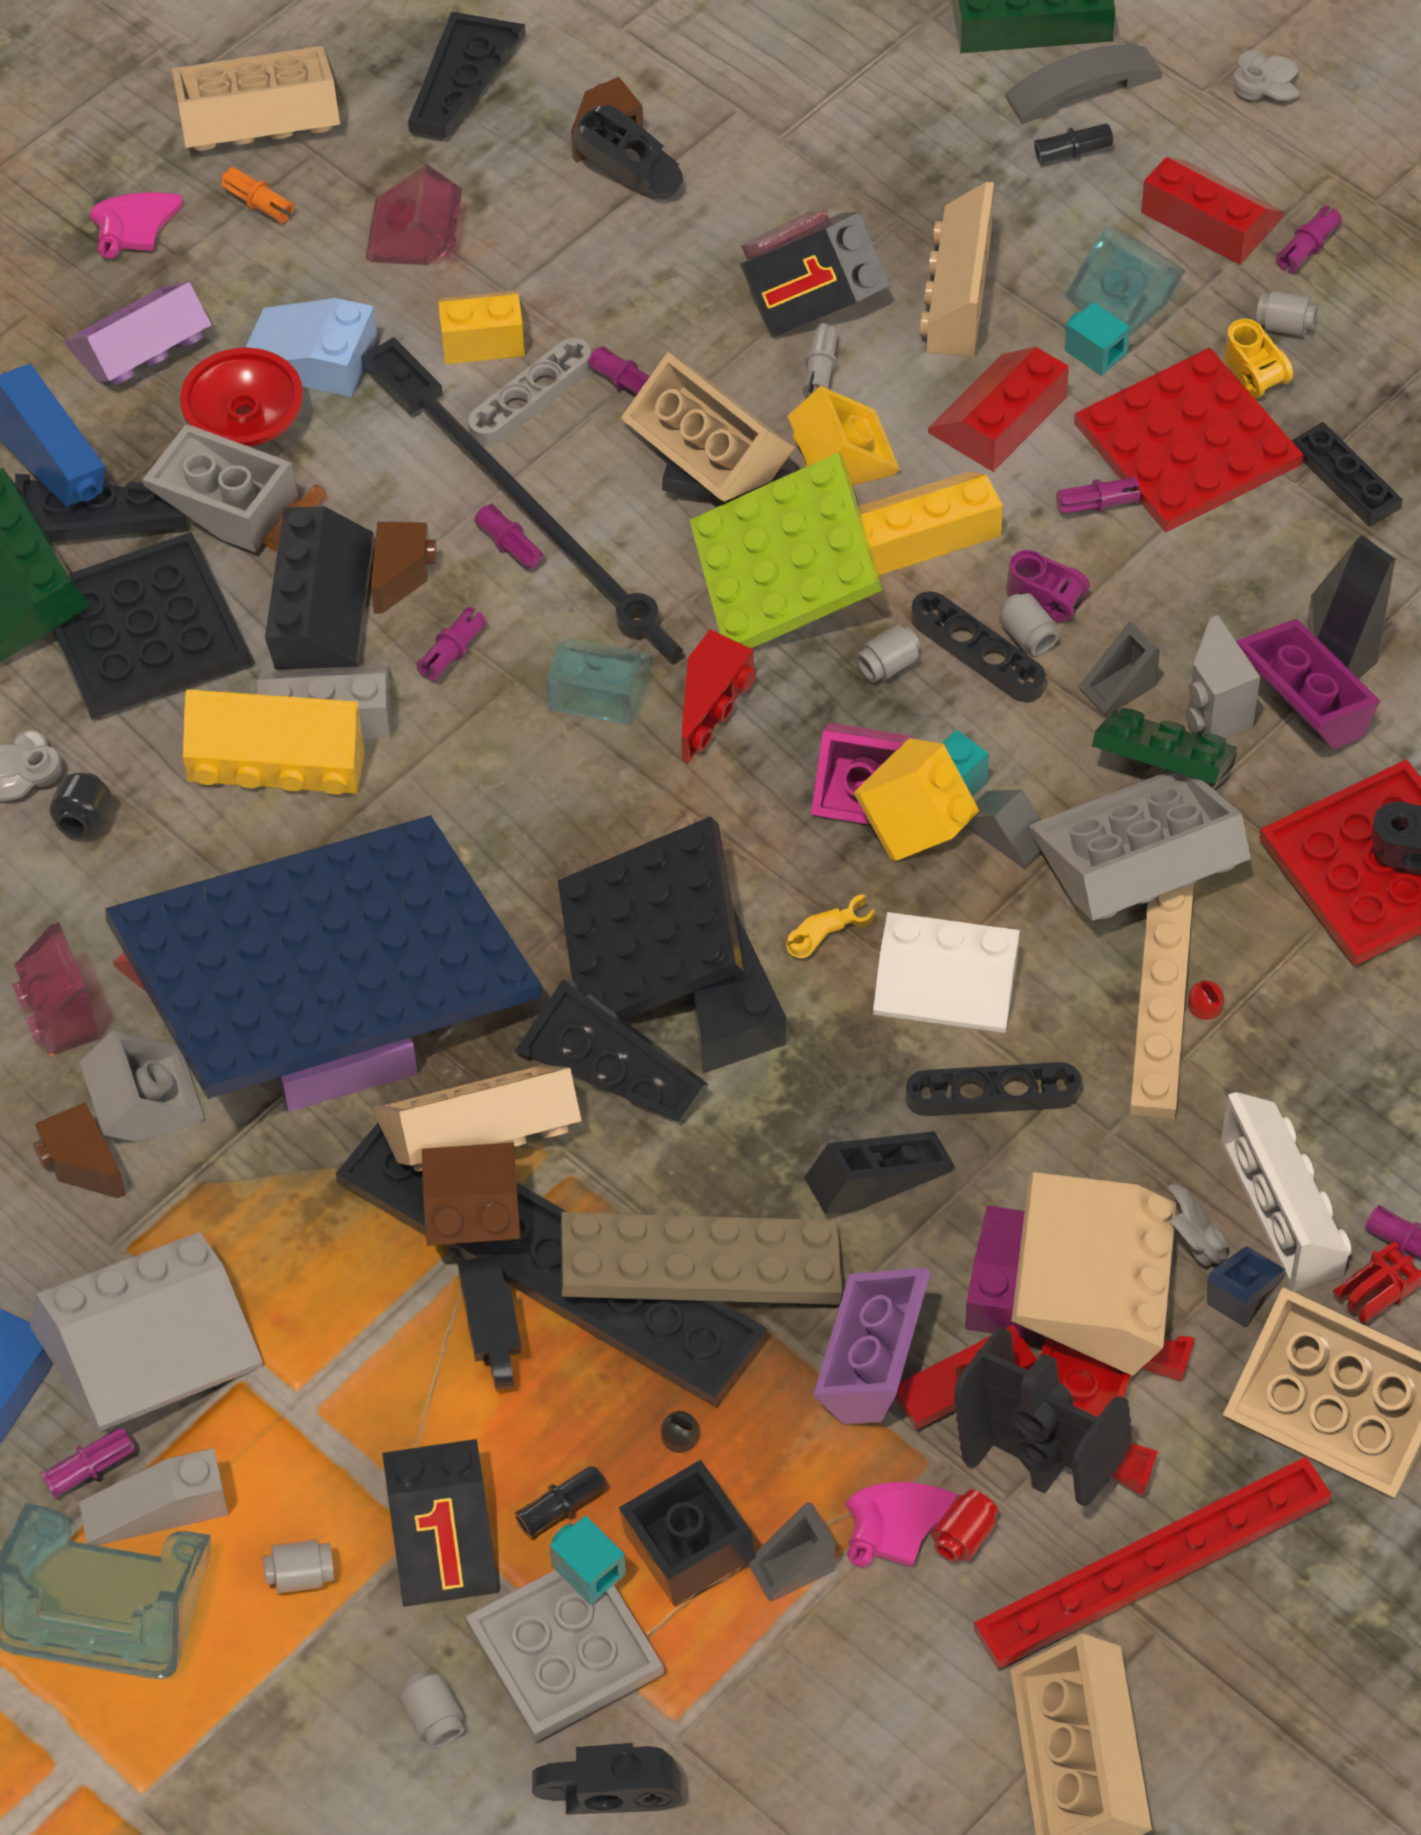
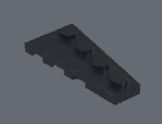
[408,11,526,139]
[15,473,186,542]

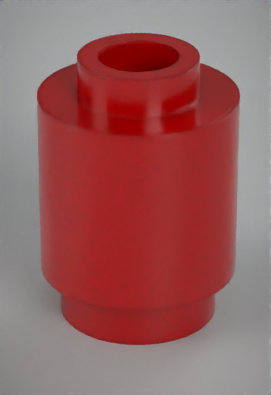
[931,1489,999,1562]

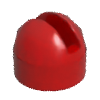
[1188,980,1224,1020]

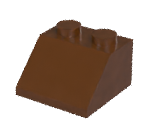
[422,1142,521,1246]

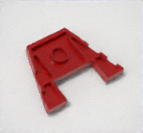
[1039,1336,1195,1496]

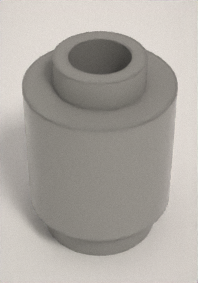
[1256,290,1318,336]
[999,593,1059,656]
[855,624,920,683]
[263,1539,334,1593]
[399,1671,465,1749]

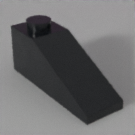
[804,1131,955,1213]

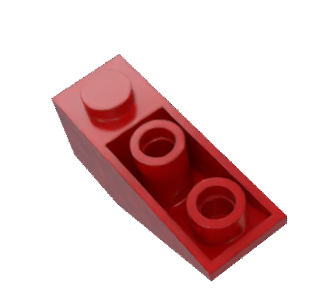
[681,629,757,764]

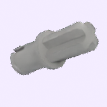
[802,323,838,397]

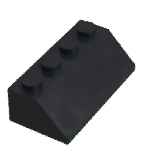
[265,506,375,669]

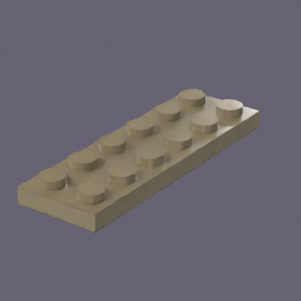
[560,1212,842,1305]

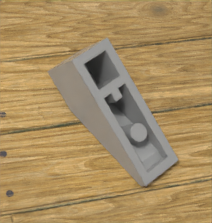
[79,1448,229,1548]

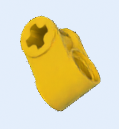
[1224,319,1293,399]

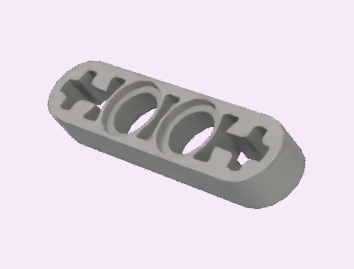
[468,338,592,447]

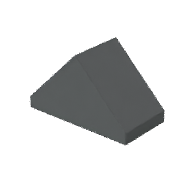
[1078,622,1160,715]
[965,790,1043,870]
[747,1503,835,1601]

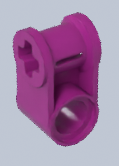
[1006,550,1090,623]

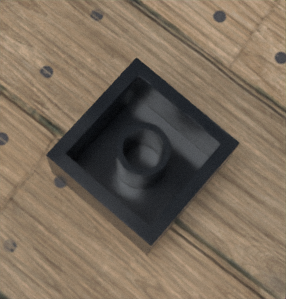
[619,1459,756,1606]

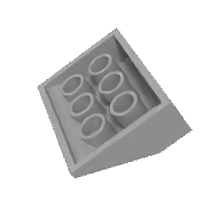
[1029,771,1251,921]
[30,1232,263,1432]

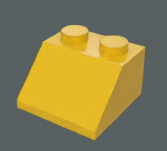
[438,291,525,364]
[787,386,900,486]
[854,738,979,861]

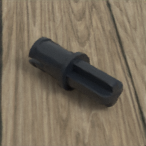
[1034,123,1113,165]
[514,1466,607,1539]

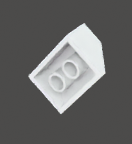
[873,912,1020,1033]

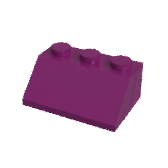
[1236,618,1380,749]

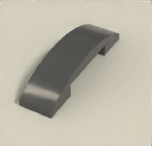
[1005,45,1162,124]

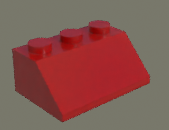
[1141,157,1284,265]
[928,347,1069,472]

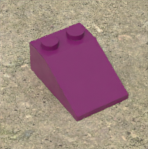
[965,1205,1046,1342]

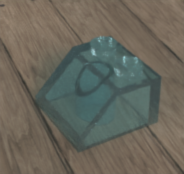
[1065,226,1185,337]
[546,638,653,726]

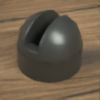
[661,1411,699,1453]

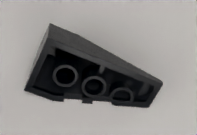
[1307,535,1395,679]

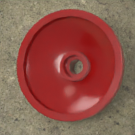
[180,347,303,447]

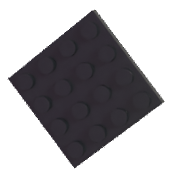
[52,532,251,719]
[558,816,744,1020]

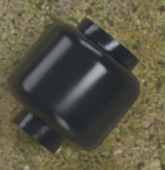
[49,773,112,838]

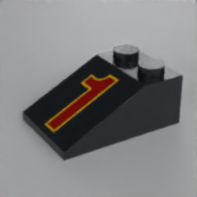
[739,211,890,337]
[382,1439,499,1607]

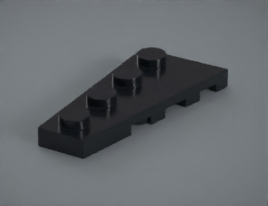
[514,978,709,1122]

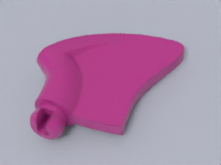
[89,192,183,259]
[845,1482,958,1567]

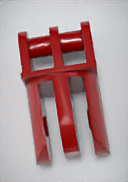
[1333,1241,1421,1325]

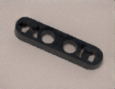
[911,591,1046,703]
[905,1062,1082,1116]

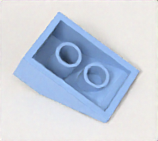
[246,298,377,397]

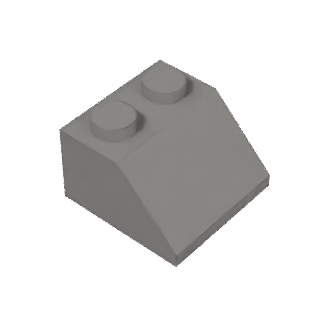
[1185,615,1260,739]
[80,1031,205,1142]

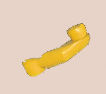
[786,895,875,959]

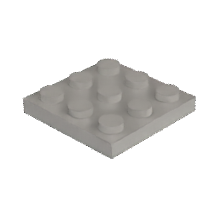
[465,1570,664,1742]

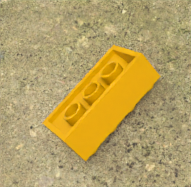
[858,471,1003,575]
[183,689,365,794]

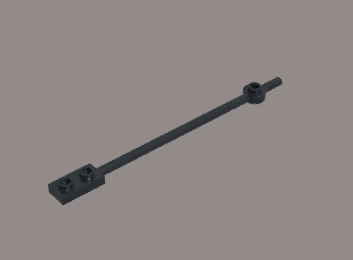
[361,337,683,661]

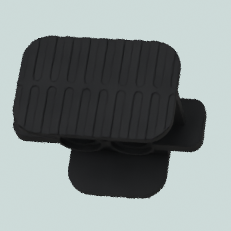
[954,1327,1132,1506]

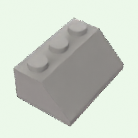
[257,664,390,739]

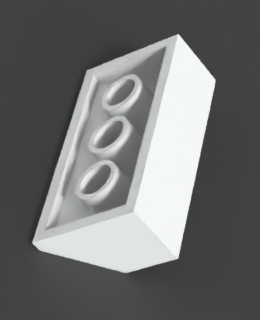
[1221,1092,1351,1292]

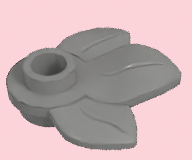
[1233,50,1300,100]
[0,730,62,801]
[1167,1184,1228,1266]

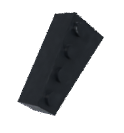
[691,907,786,1074]

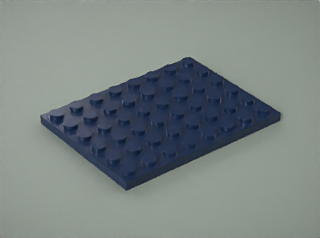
[105,815,542,1099]

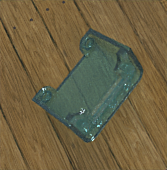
[0,1503,211,1679]

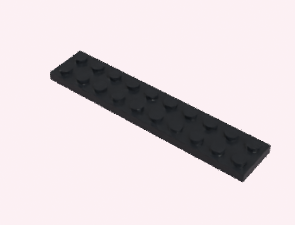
[336,1122,767,1407]

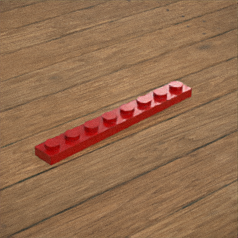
[974,1456,1332,1670]

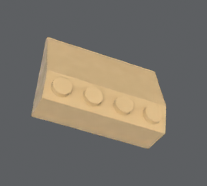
[171,46,340,151]
[1012,1172,1176,1376]
[1223,1287,1421,1498]

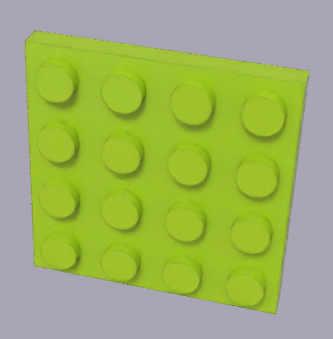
[689,452,883,649]

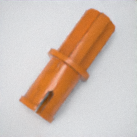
[221,167,295,224]

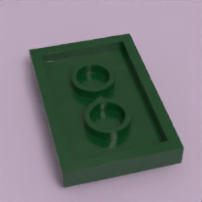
[1092,708,1237,785]

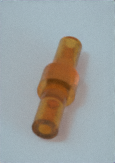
[263,484,326,550]

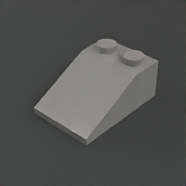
[143,424,298,552]

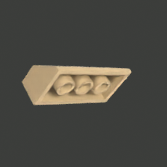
[920,182,994,357]
[621,352,795,502]
[373,1064,582,1171]
[1010,1633,1152,1835]

